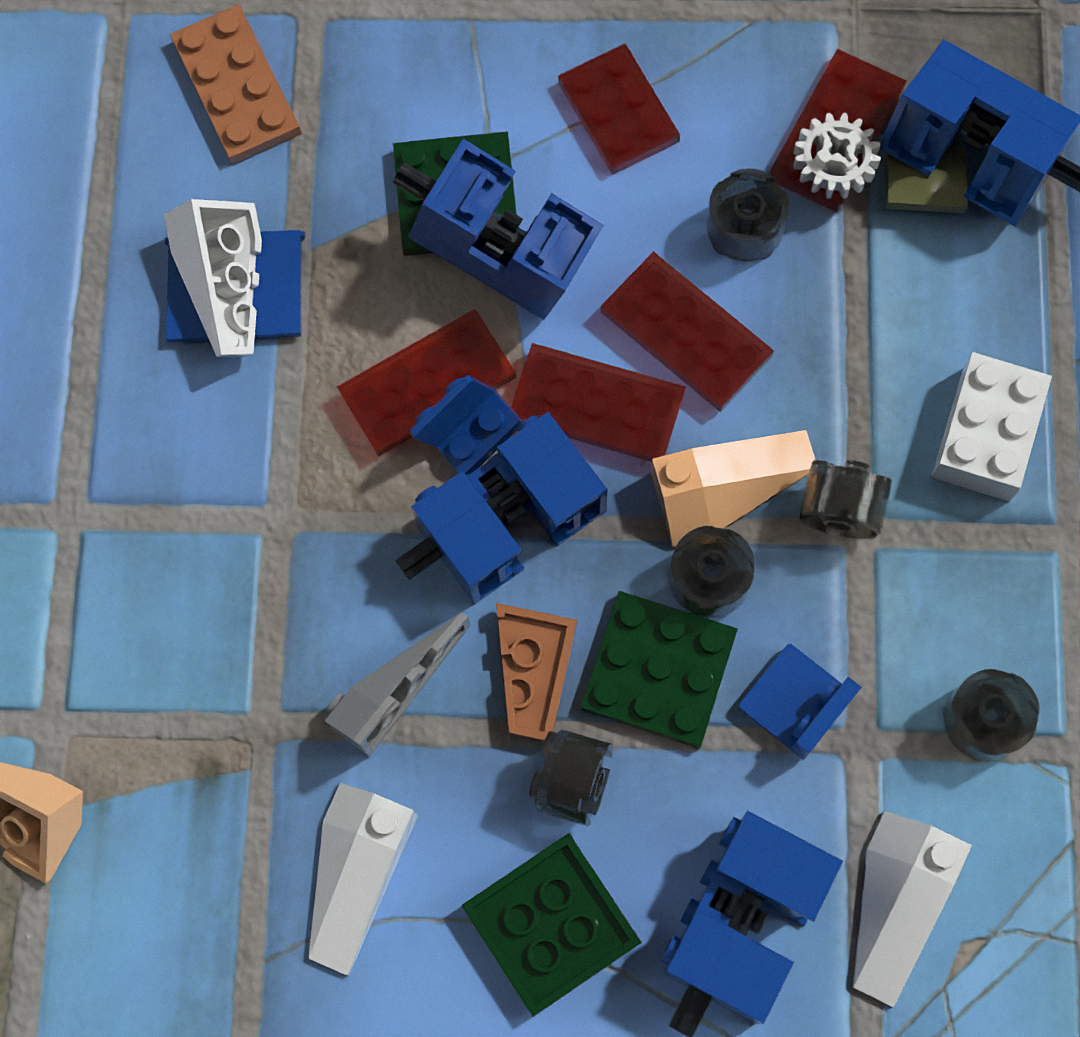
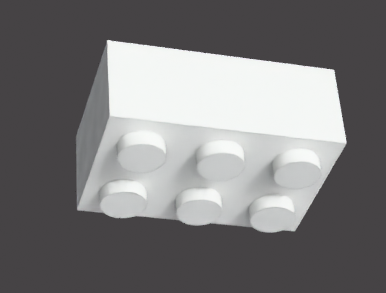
[931,352,1052,502]

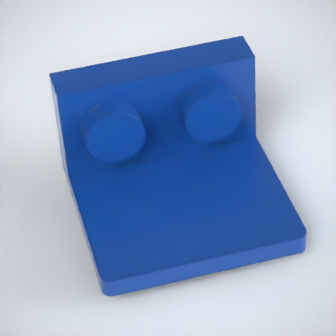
[409,375,524,475]
[739,644,862,761]

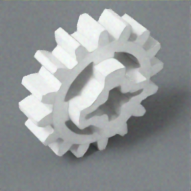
[793,113,881,198]

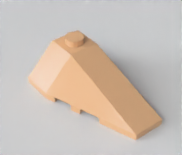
[650,430,818,548]
[0,762,83,883]

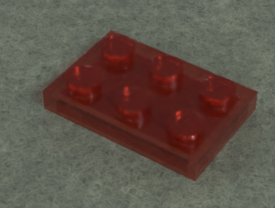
[558,43,680,175]

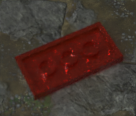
[767,49,907,212]
[601,251,774,412]
[337,309,516,457]
[511,343,686,462]

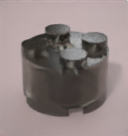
[706,168,790,261]
[799,460,892,539]
[669,526,755,619]
[943,669,1039,762]
[529,729,613,827]

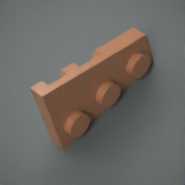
[496,603,577,744]

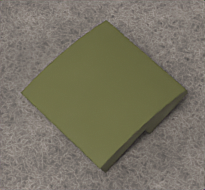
[884,144,968,214]

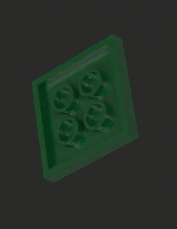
[393,131,517,256]
[580,591,738,749]
[461,833,642,1017]

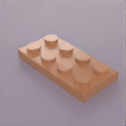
[170,4,302,165]

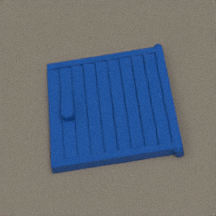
[165,230,305,342]

